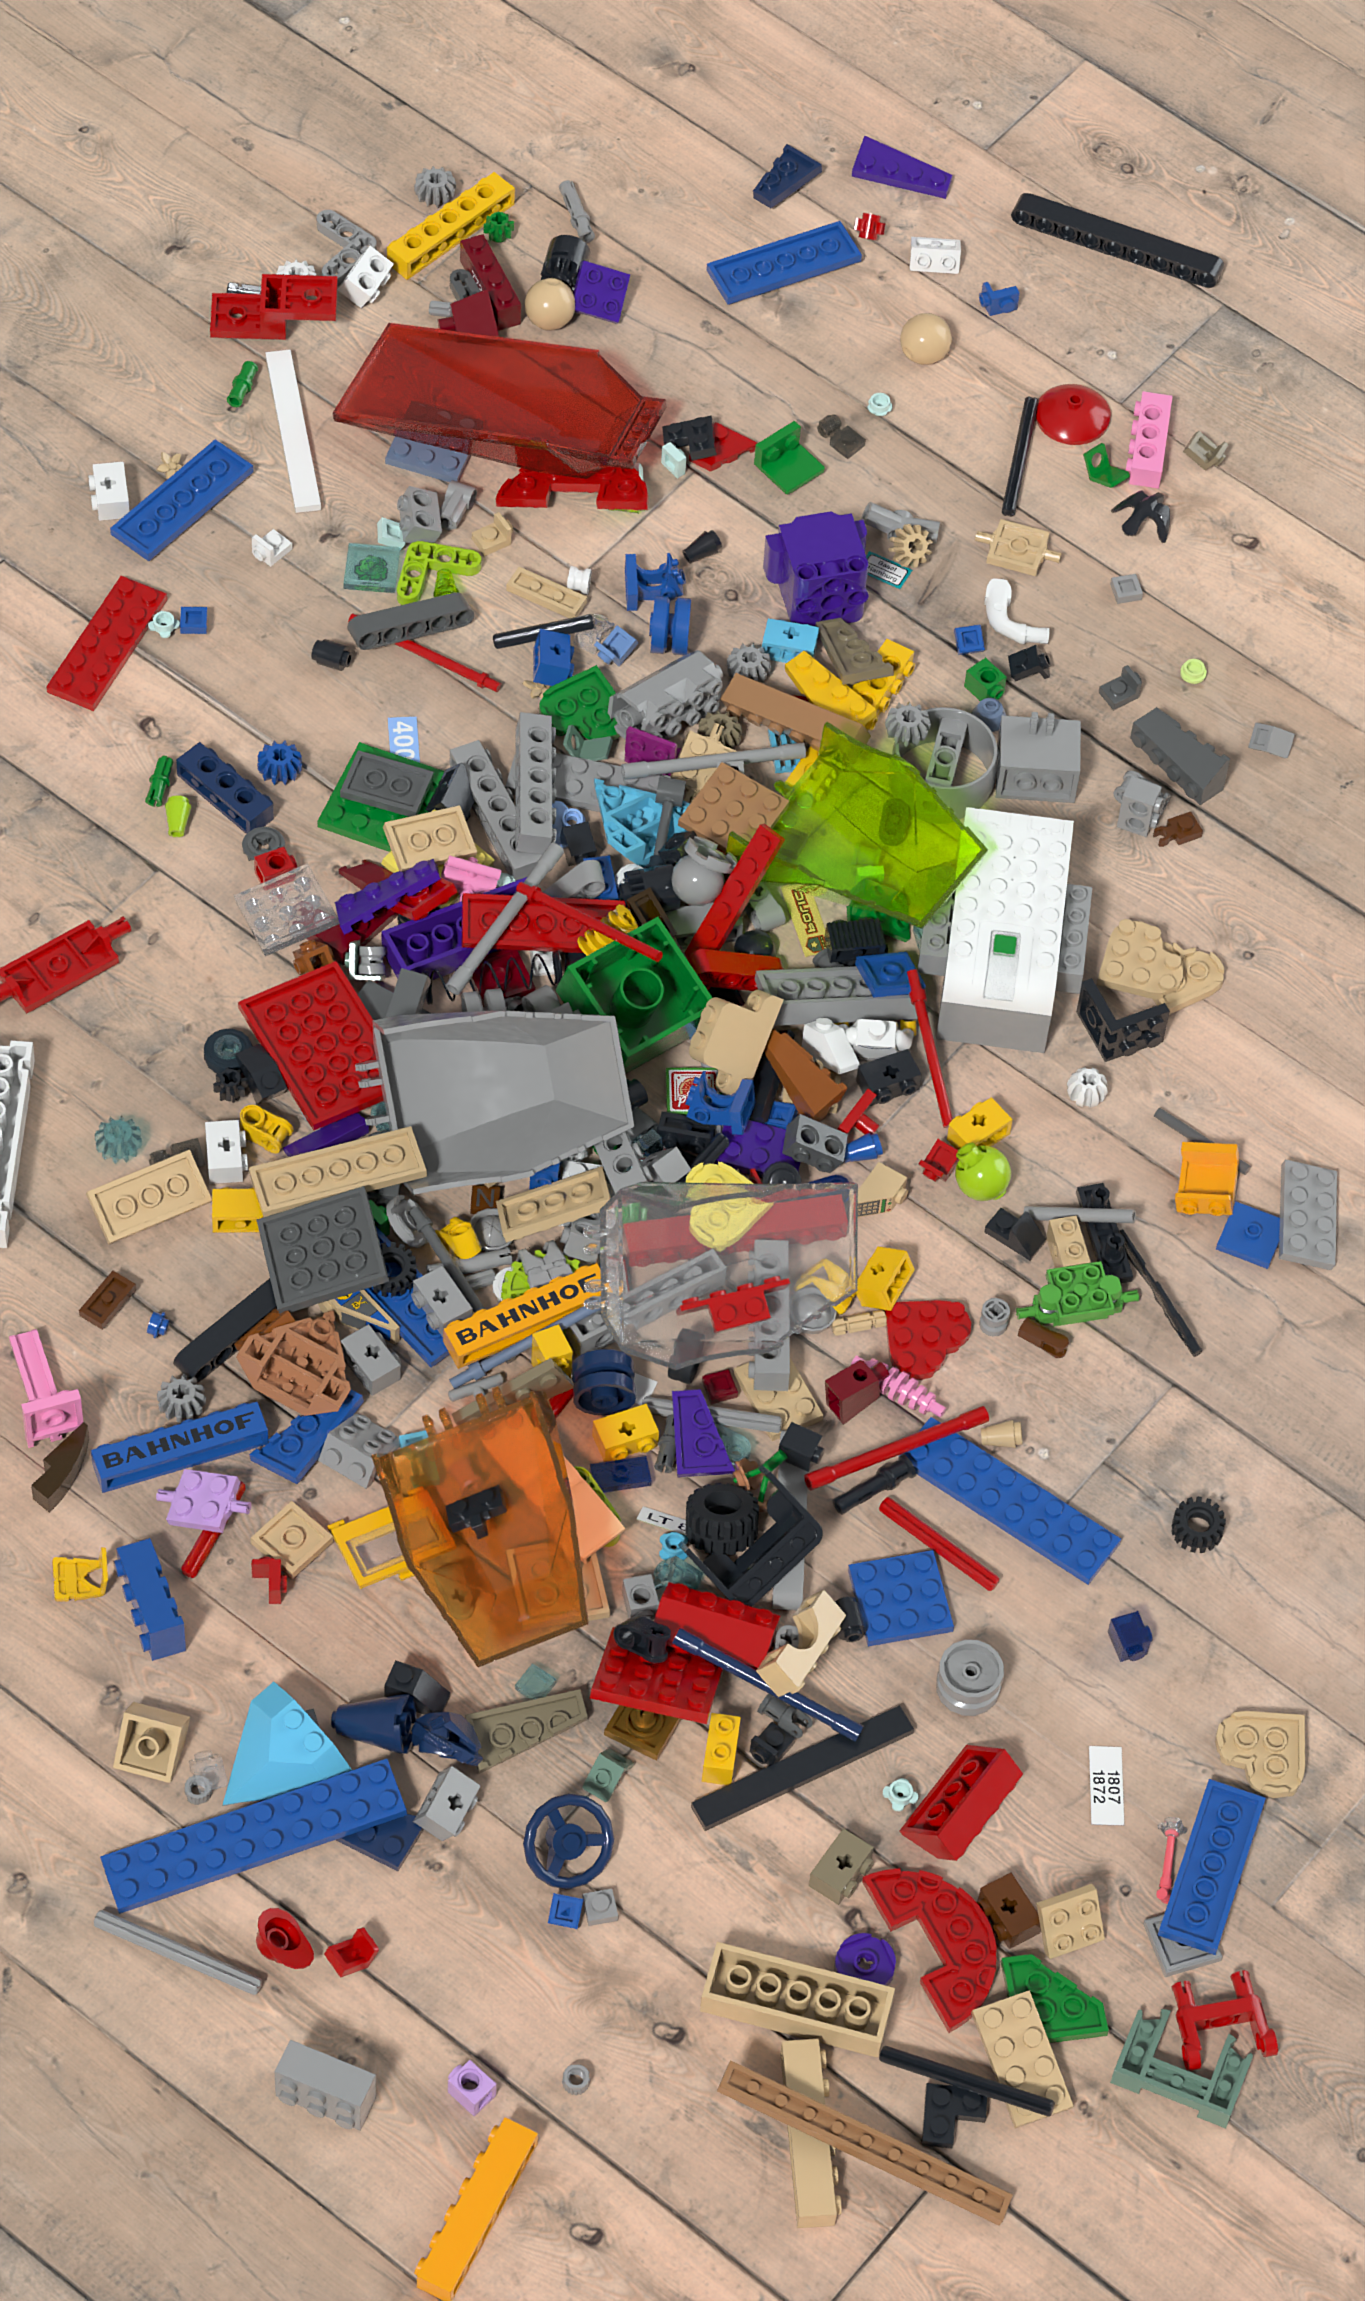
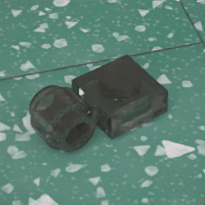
[817,414,866,459]
[148,1138,206,1168]

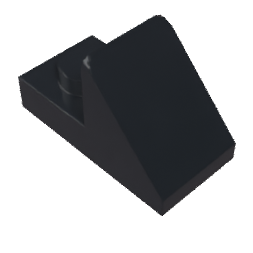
[984,1208,1046,1261]

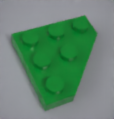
[1001,1954,1109,2043]

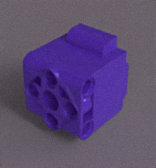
[763,511,869,627]

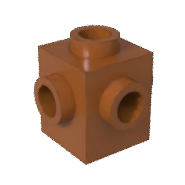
[293,940,334,975]

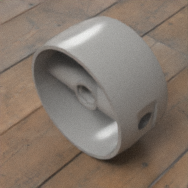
[890,707,998,821]

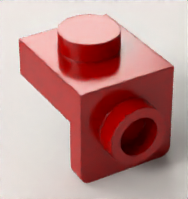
[918,1139,959,1182]
[251,1557,287,1604]
[324,1927,379,1978]

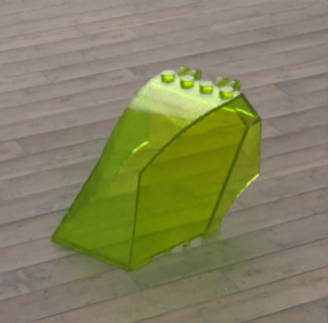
[726,722,988,929]

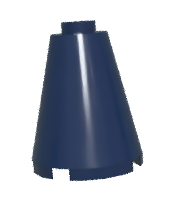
[331,1694,417,1754]

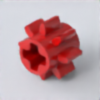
[854,213,886,240]

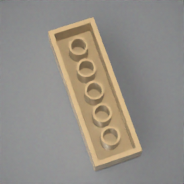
[700,1942,895,2058]

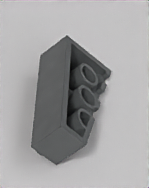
[1130,707,1230,805]

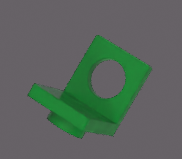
[1083,443,1130,488]

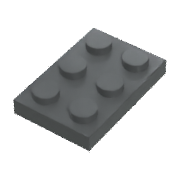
[340,750,434,817]

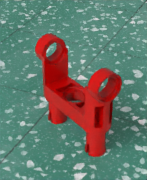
[1171,1970,1278,2071]

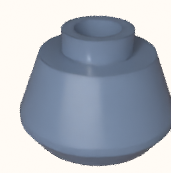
[971,698,1007,732]

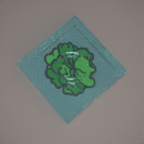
[343,543,400,593]

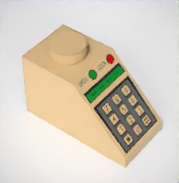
[848,1162,908,1218]

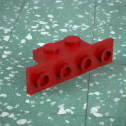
[676,1276,790,1333]

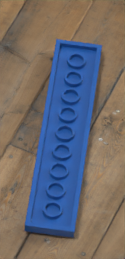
[100,1759,407,1914]

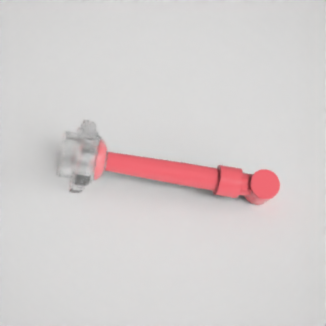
[1156,1817,1188,1904]

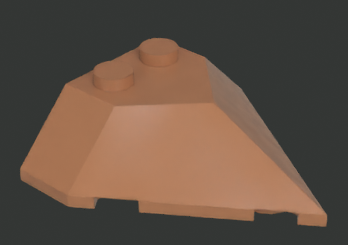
[236,1310,351,1416]

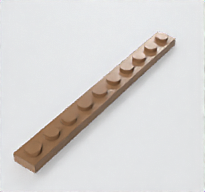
[717,2060,1013,2226]

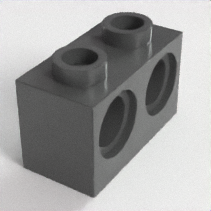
[782,1114,848,1173]

